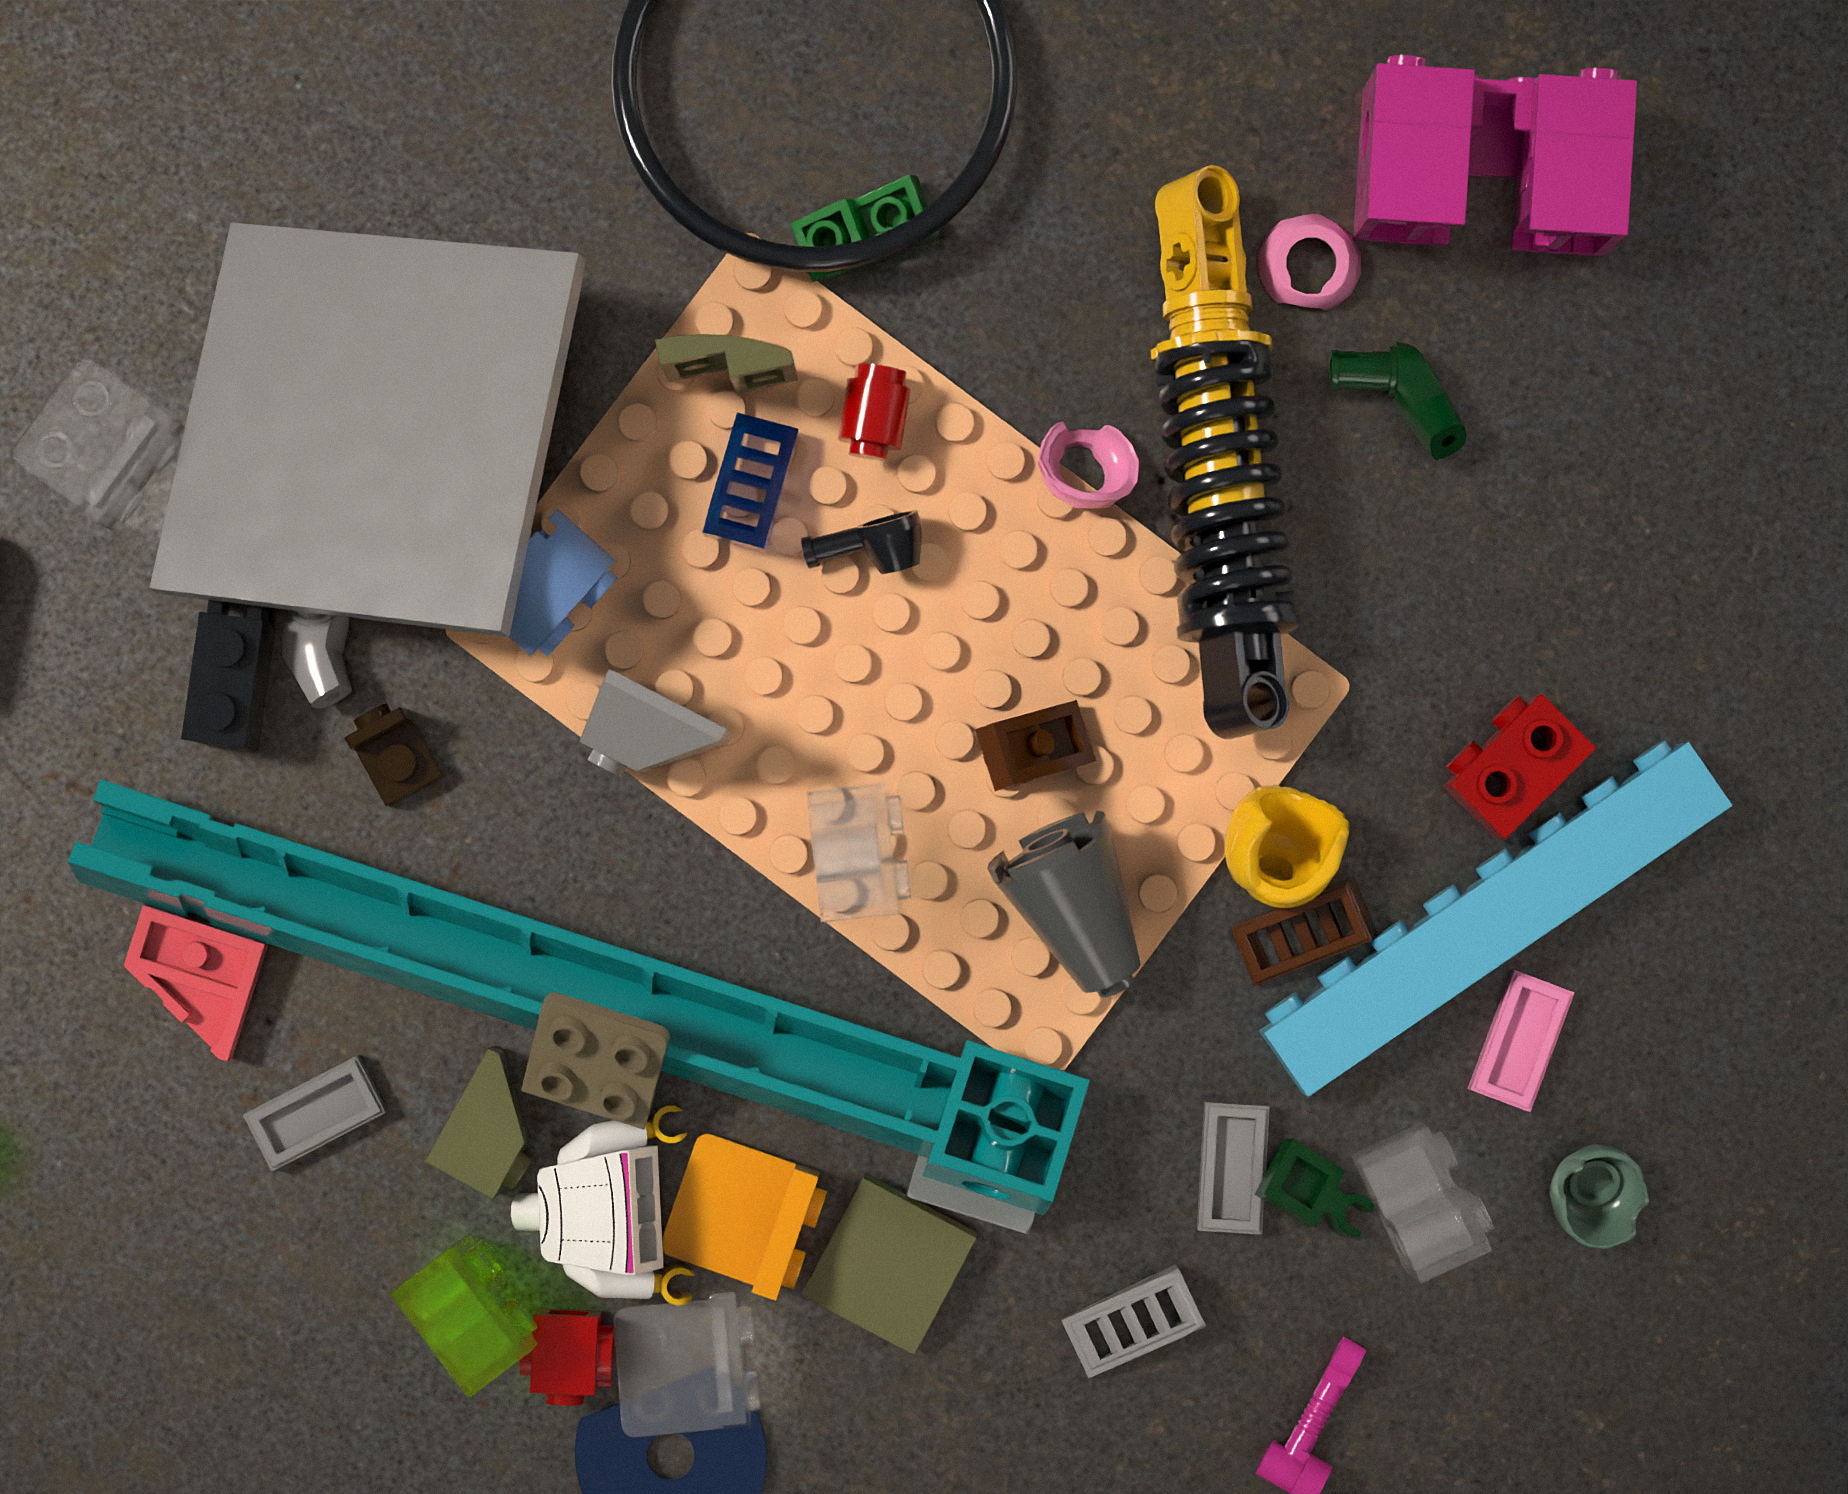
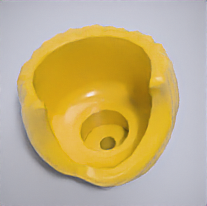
[1225,785,1349,908]

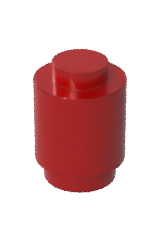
[838,363,911,461]

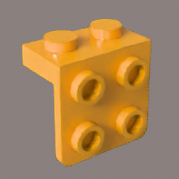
[662,1133,827,1301]

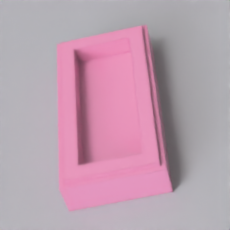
[1467,970,1574,1112]

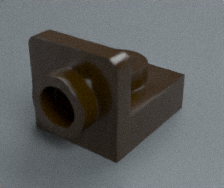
[344,703,444,807]

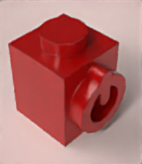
[519,1308,616,1406]

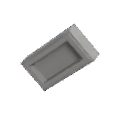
[243,1055,389,1172]
[1197,1101,1270,1235]

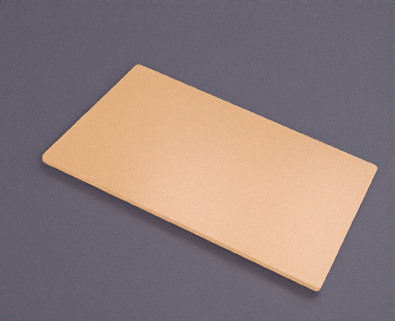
[445,233,1350,1071]

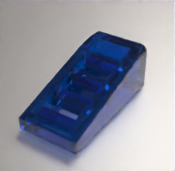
[702,412,799,553]

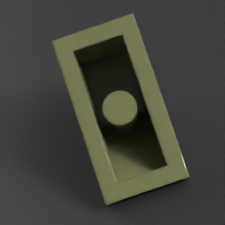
[425,1046,533,1199]

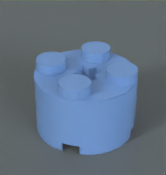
[508,509,618,657]

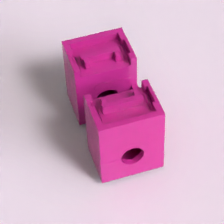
[1353,55,1637,257]

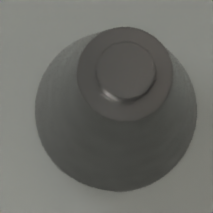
[987,811,1141,998]

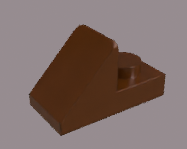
[975,700,1096,791]

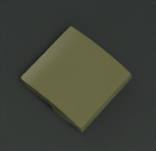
[655,334,799,394]
[801,1173,978,1355]

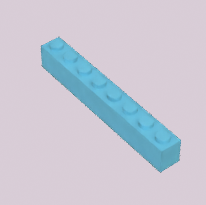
[1259,740,1733,1097]

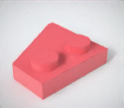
[124,904,269,1061]

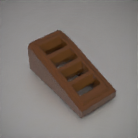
[1230,877,1377,986]

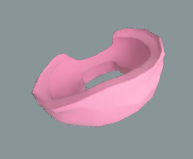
[1257,214,1361,310]
[1038,421,1140,509]

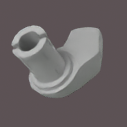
[282,610,352,709]

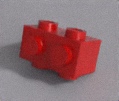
[1442,693,1596,840]

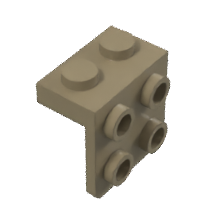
[521,992,670,1130]

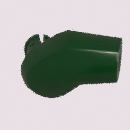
[1329,342,1467,460]

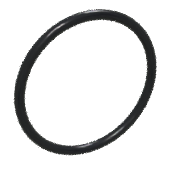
[611,0,1017,272]

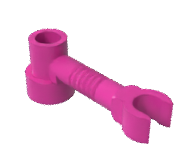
[1255,1336,1366,1494]

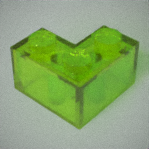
[389,1234,538,1399]

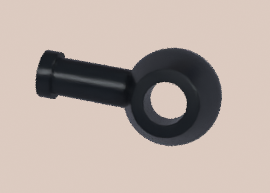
[801,510,922,574]

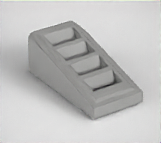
[1061,1264,1206,1378]

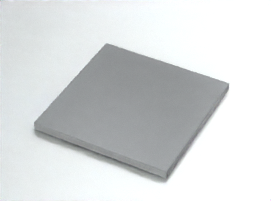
[149,222,587,637]

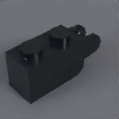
[181,600,274,751]

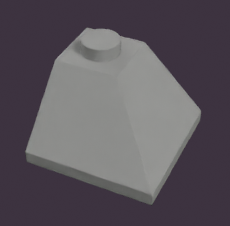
[579,669,733,777]

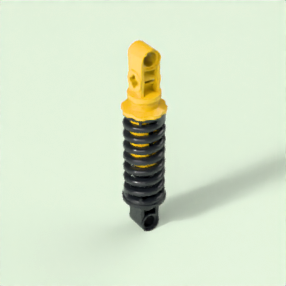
[1151,165,1300,740]

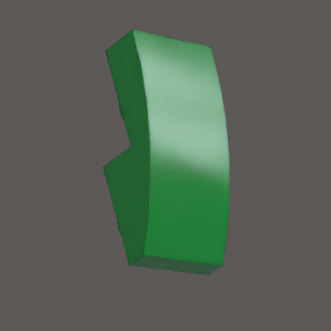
[790,174,940,282]

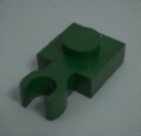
[1254,1138,1375,1237]

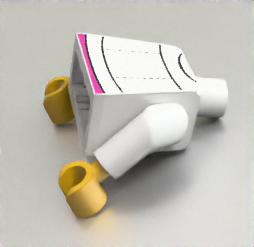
[511,1105,695,1306]

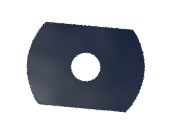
[575,1366,767,1494]

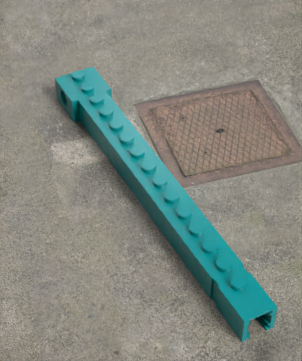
[68,779,1090,1216]

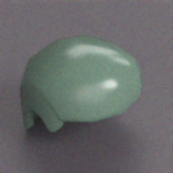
[1550,1144,1649,1250]

